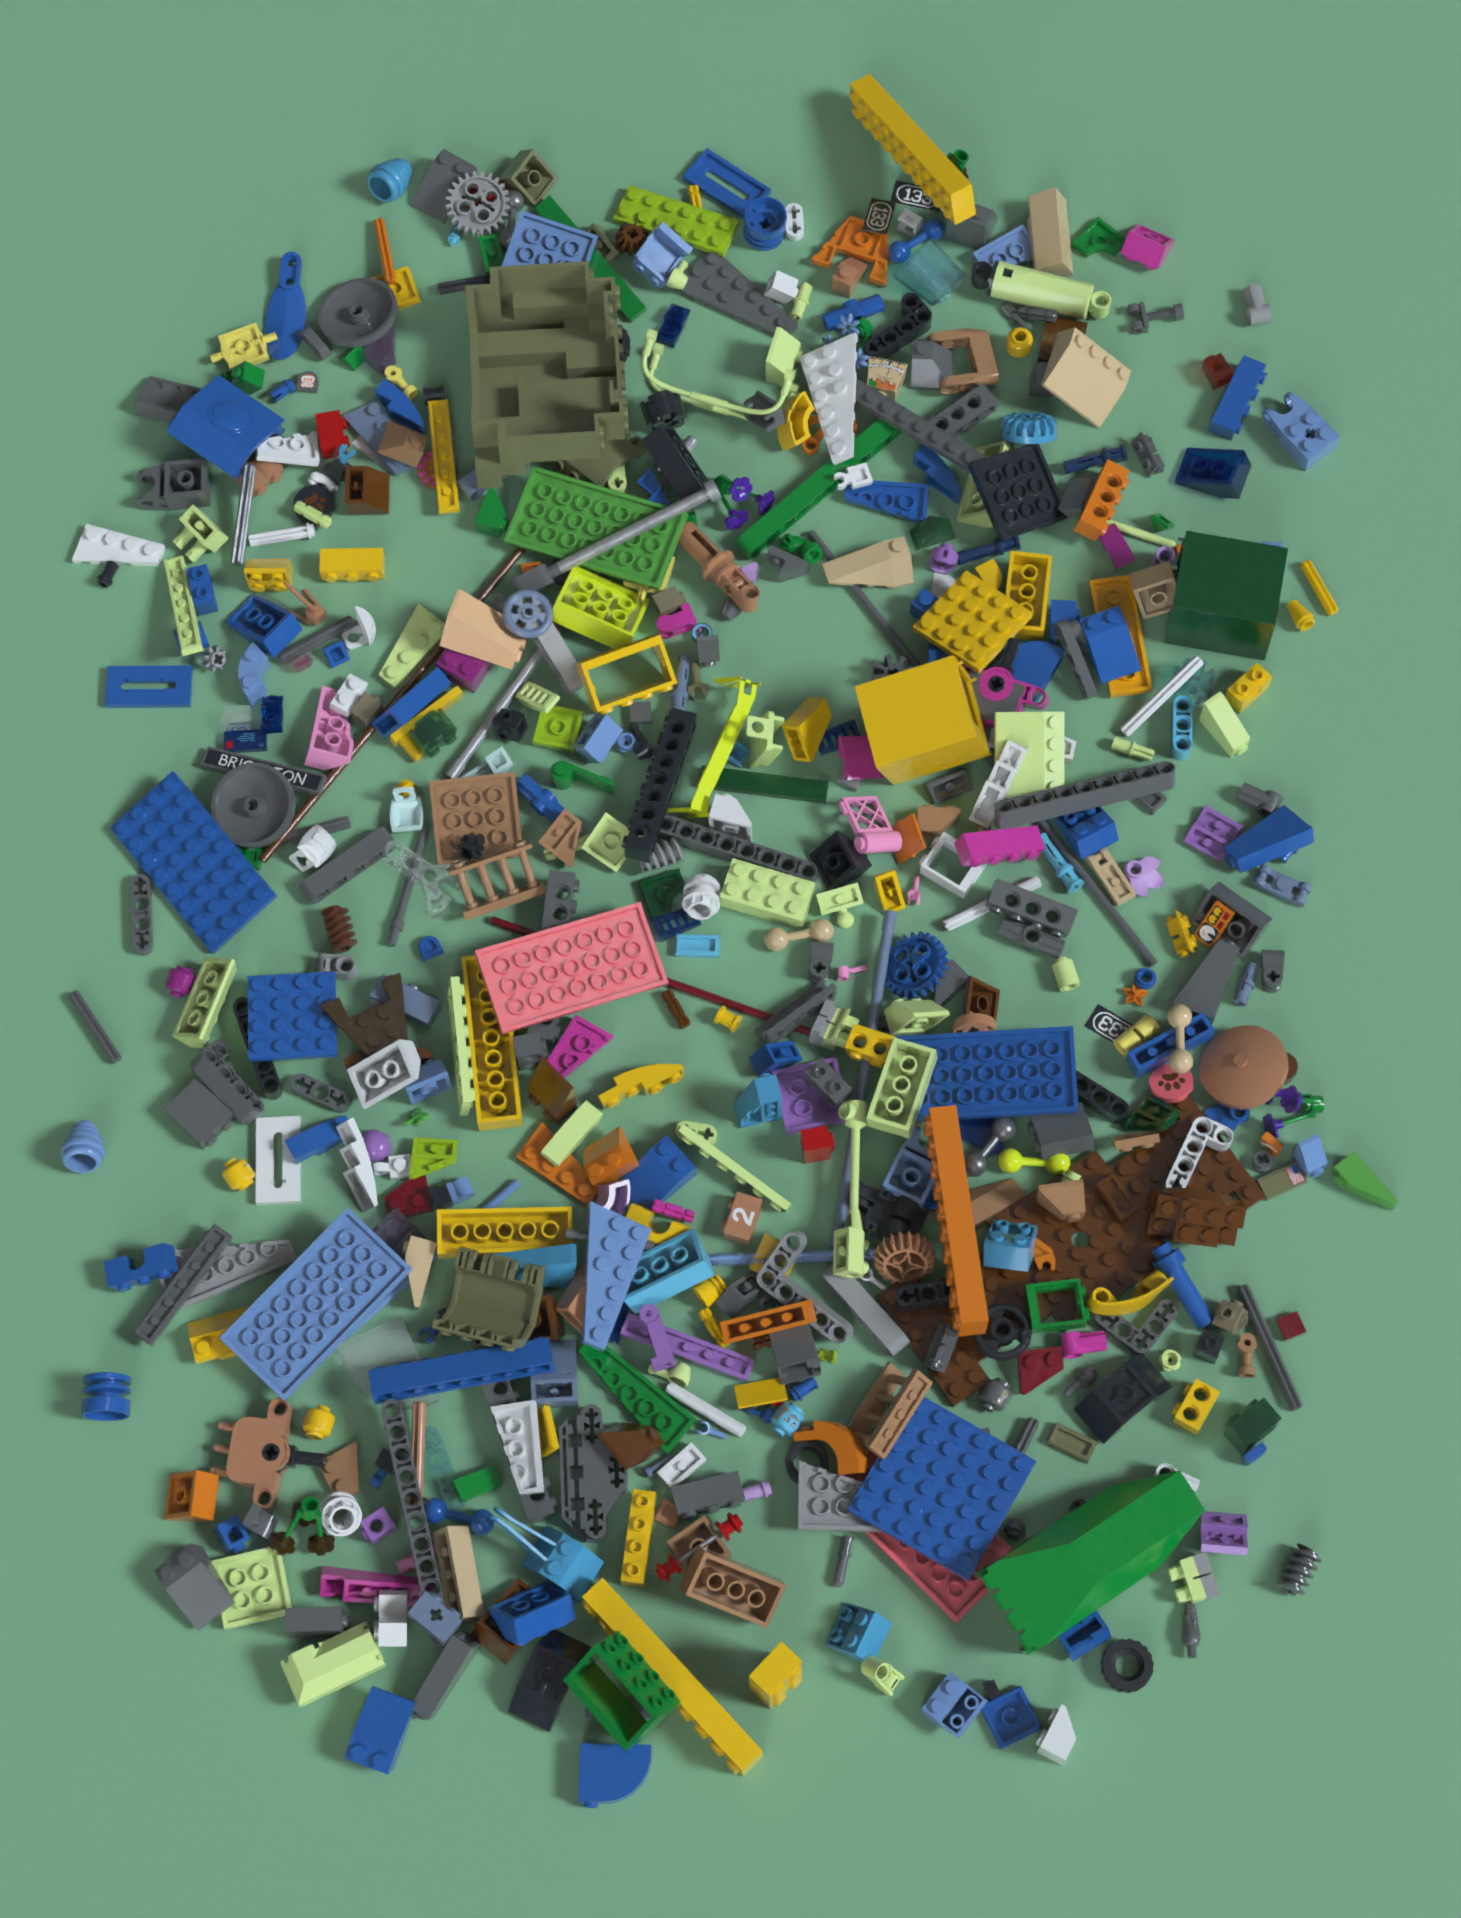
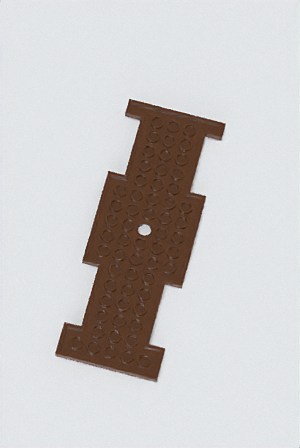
[876,1094,1265,1408]

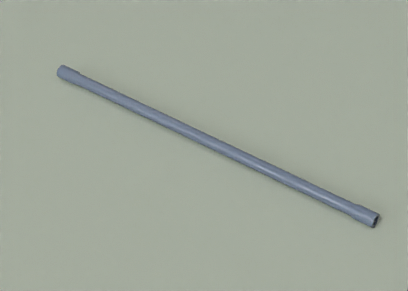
[830,910,897,1250]

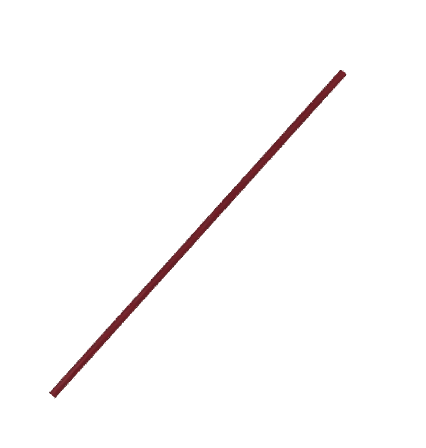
[490,916,883,1054]

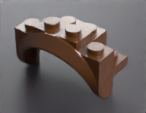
[1145,1188,1247,1248]

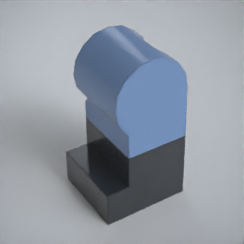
[429,1177,475,1209]

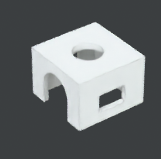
[897,208,923,238]

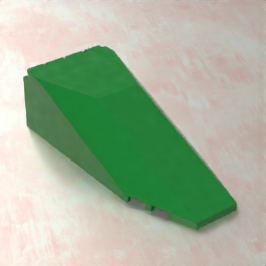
[973,1470,1205,1655]

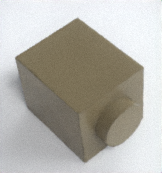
[652,586,686,617]
[350,692,384,729]

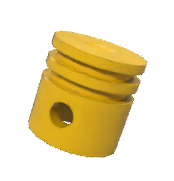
[691,1271,727,1308]

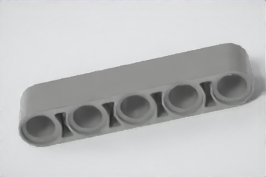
[516,599,583,695]
[820,1264,910,1357]

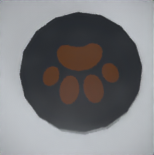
[293,485,335,525]

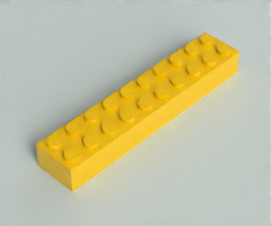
[849,74,976,225]
[582,1577,763,1776]

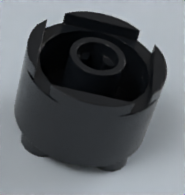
[640,390,687,431]

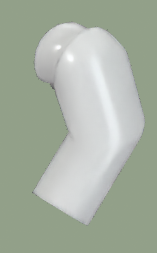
[308,471,339,493]

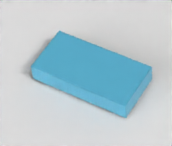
[675,934,720,958]

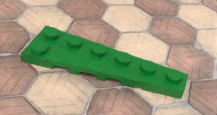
[578,1344,697,1455]

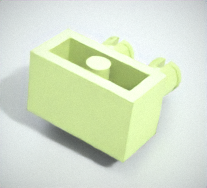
[172,504,229,563]

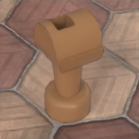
[1236,1333,1258,1378]

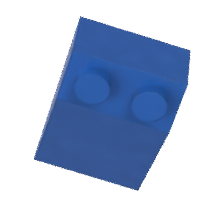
[225,593,303,658]
[1079,606,1141,684]
[621,1135,697,1210]
[344,1686,416,1775]

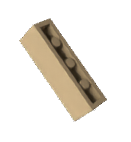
[433,1526,484,1623]

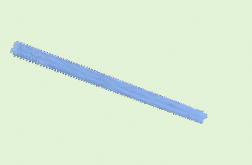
[708,1248,877,1266]

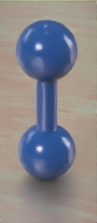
[888,218,945,264]
[423,1498,495,1535]

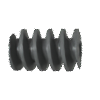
[1276,1543,1322,1596]

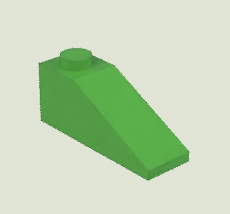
[1331,1151,1399,1211]

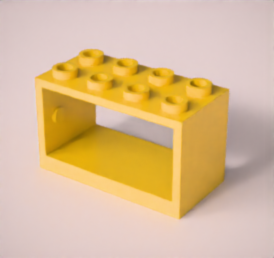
[575,634,677,714]

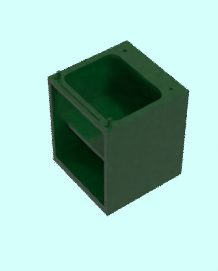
[1164,531,1288,661]

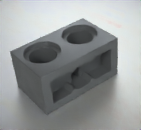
[513,1032,549,1071]
[805,1058,852,1111]

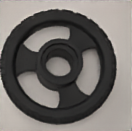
[973,1303,1032,1361]

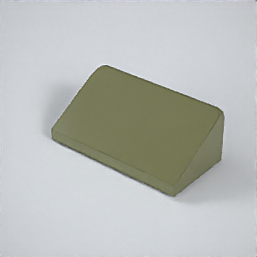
[585,223,622,264]

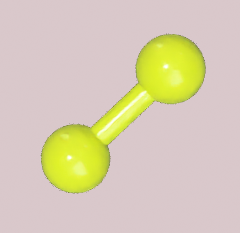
[998,1148,1070,1175]

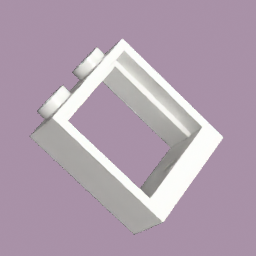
[919,832,987,900]

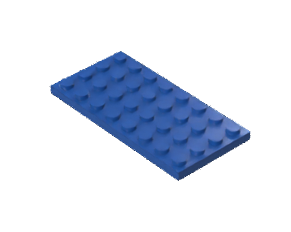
[110,771,278,954]
[896,1026,1079,1122]

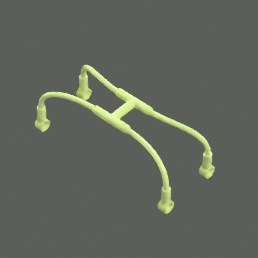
[642,329,800,421]

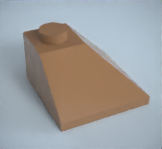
[378,420,428,468]
[1035,1179,1086,1222]

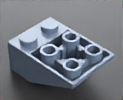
[531,1339,579,1409]

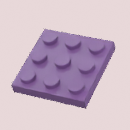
[772,1057,847,1135]

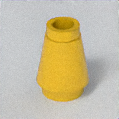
[1287,600,1315,631]

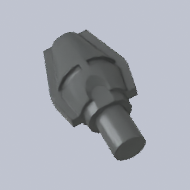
[721,597,742,621]

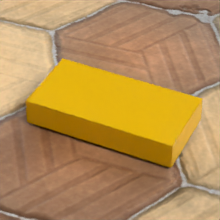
[537,1405,560,1457]

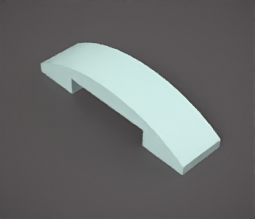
[460,746,514,778]

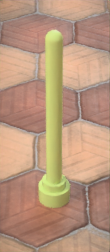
[1080,511,1176,549]

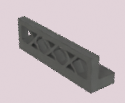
[754,981,837,1044]

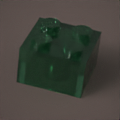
[1223,1397,1282,1456]

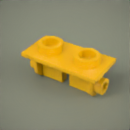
[1166,911,1198,958]

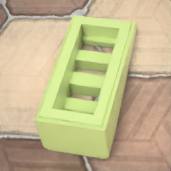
[516,682,560,713]

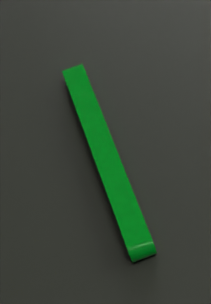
[735,418,902,560]

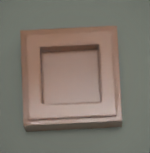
[654,1498,680,1530]

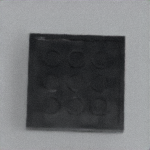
[967,444,1068,543]

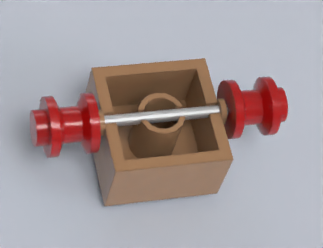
[654,1512,744,1583]

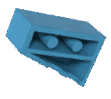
[733,1073,782,1128]

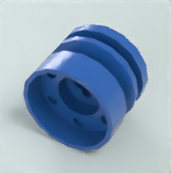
[743,197,787,251]
[82,1372,132,1421]

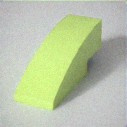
[540,1101,603,1167]

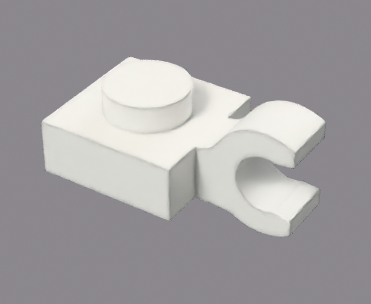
[373,1154,411,1180]

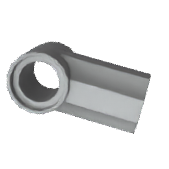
[1243,284,1271,326]

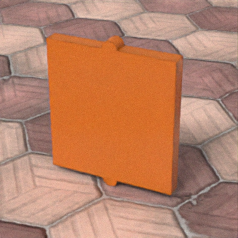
[892,814,926,864]

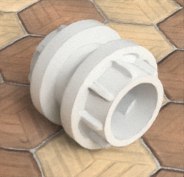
[682,874,721,920]
[319,1491,362,1536]

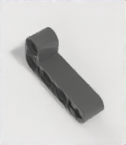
[191,1040,265,1125]

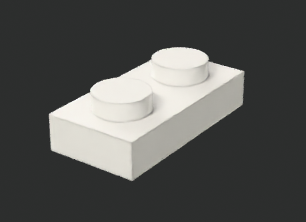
[329,674,368,718]
[657,1442,707,1489]

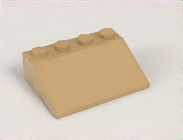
[1041,327,1131,428]

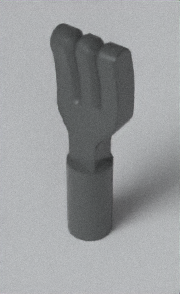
[999,301,1031,331]

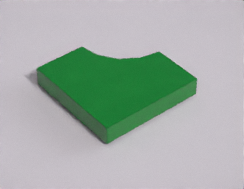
[1071,217,1126,258]

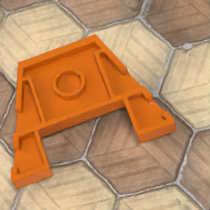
[812,216,888,287]

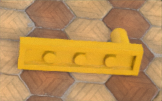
[390,686,463,762]

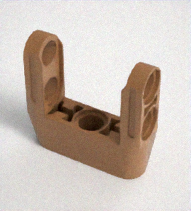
[927,328,999,395]

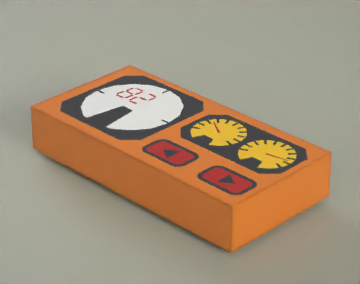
[1194,900,1235,948]

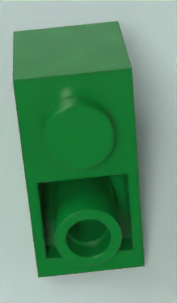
[220,361,265,395]

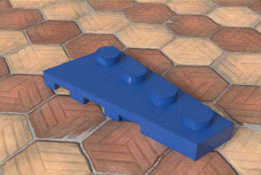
[844,480,929,525]

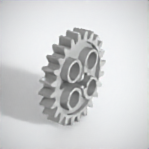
[445,171,511,237]

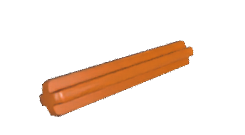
[374,218,396,285]

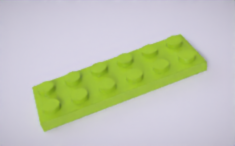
[613,185,740,257]

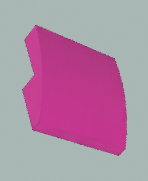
[838,735,886,780]

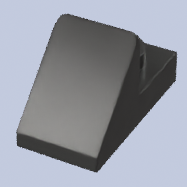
[767,545,809,583]

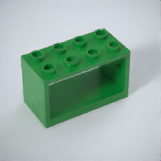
[563,1630,681,1752]

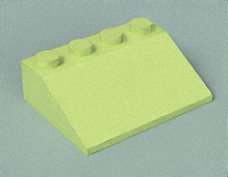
[994,712,1064,799]

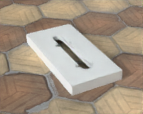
[256,1116,301,1205]

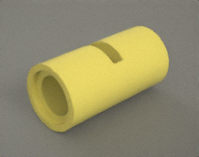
[1113,1014,1161,1058]

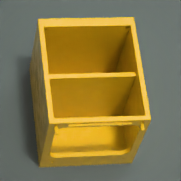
[854,655,991,785]

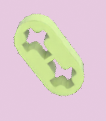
[675,1121,717,1145]

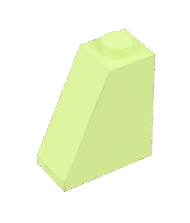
[1199,691,1250,758]

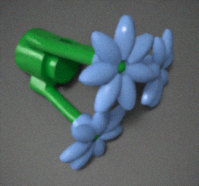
[822,313,872,370]

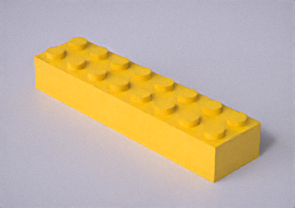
[461,955,524,1131]

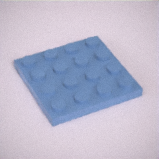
[502,210,598,266]

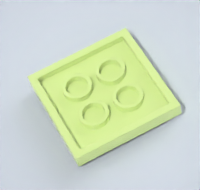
[212,1547,292,1630]

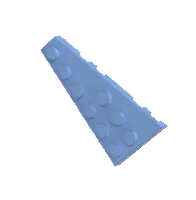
[582,1201,651,1352]

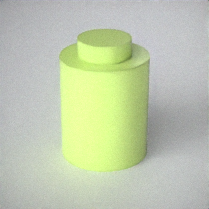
[1052,957,1081,992]

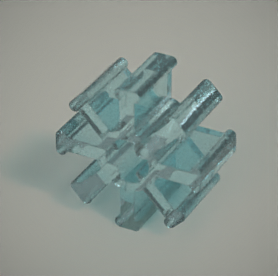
[1173,658,1215,705]

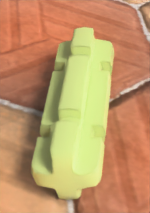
[294,501,332,529]

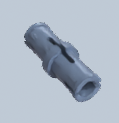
[1233,962,1260,1007]

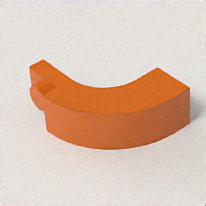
[793,1421,869,1475]

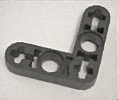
[1094,1299,1178,1355]

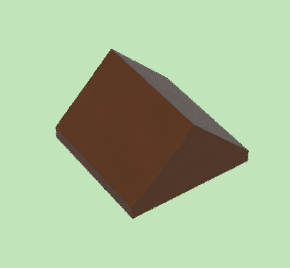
[962,976,1000,1030]

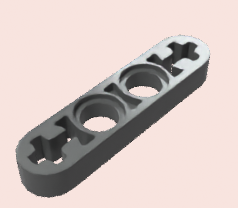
[1055,619,1097,700]
[130,874,154,956]

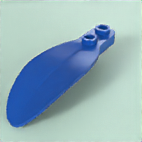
[265,252,306,360]

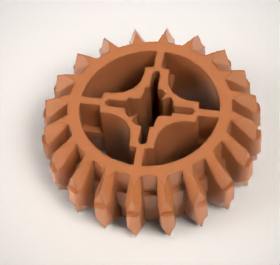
[874,1231,935,1285]

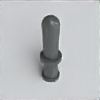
[833,1535,854,1587]

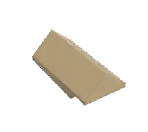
[1027,187,1073,276]

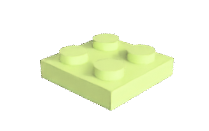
[580,812,640,872]

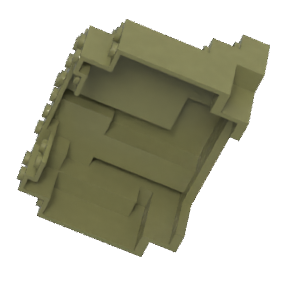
[465,261,629,489]

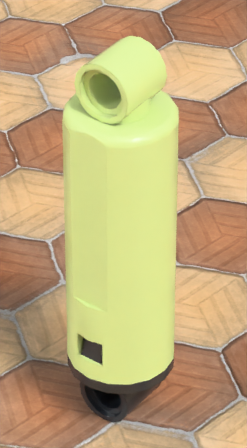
[971,260,1111,320]

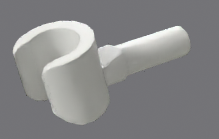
[859,1268,887,1290]

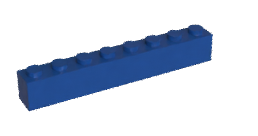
[368,1337,555,1405]

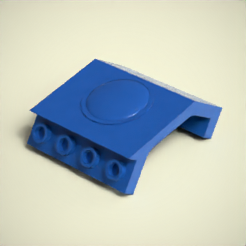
[166,375,286,480]

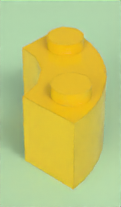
[777,391,815,451]

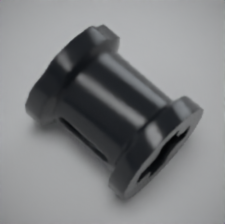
[422,385,445,406]

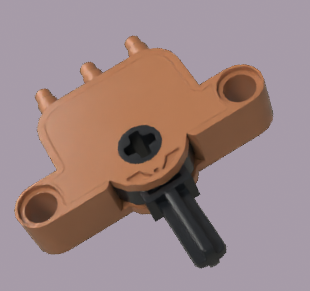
[209,1397,327,1512]

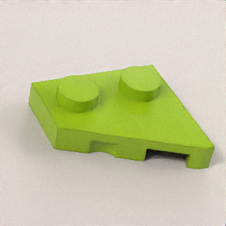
[409,1137,458,1179]

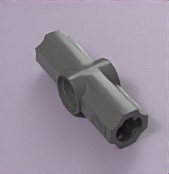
[997,917,1066,959]

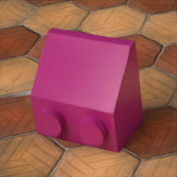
[1120,224,1175,270]

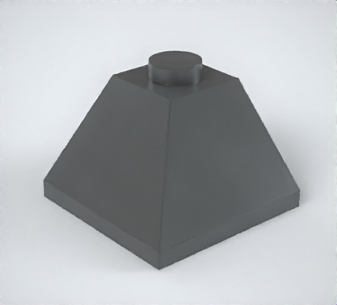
[911,341,953,390]

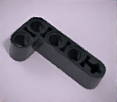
[864,292,932,364]
[895,1280,951,1313]

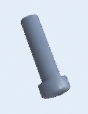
[643,1454,674,1478]

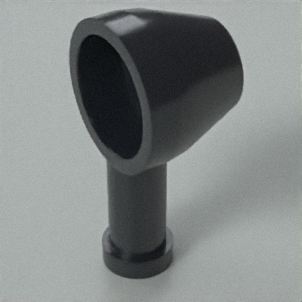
[628,723,653,761]

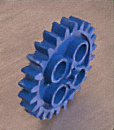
[885,931,949,1000]

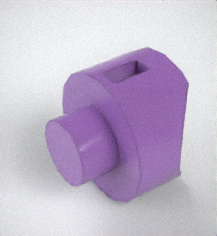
[929,543,959,575]

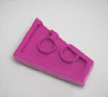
[547,1015,614,1078]

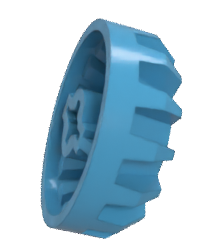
[1000,411,1057,444]

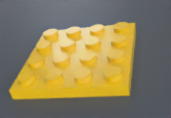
[913,570,1033,674]

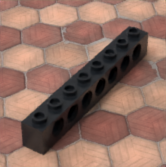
[622,708,697,863]

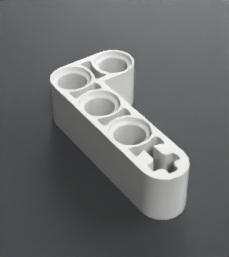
[1164,1117,1233,1188]

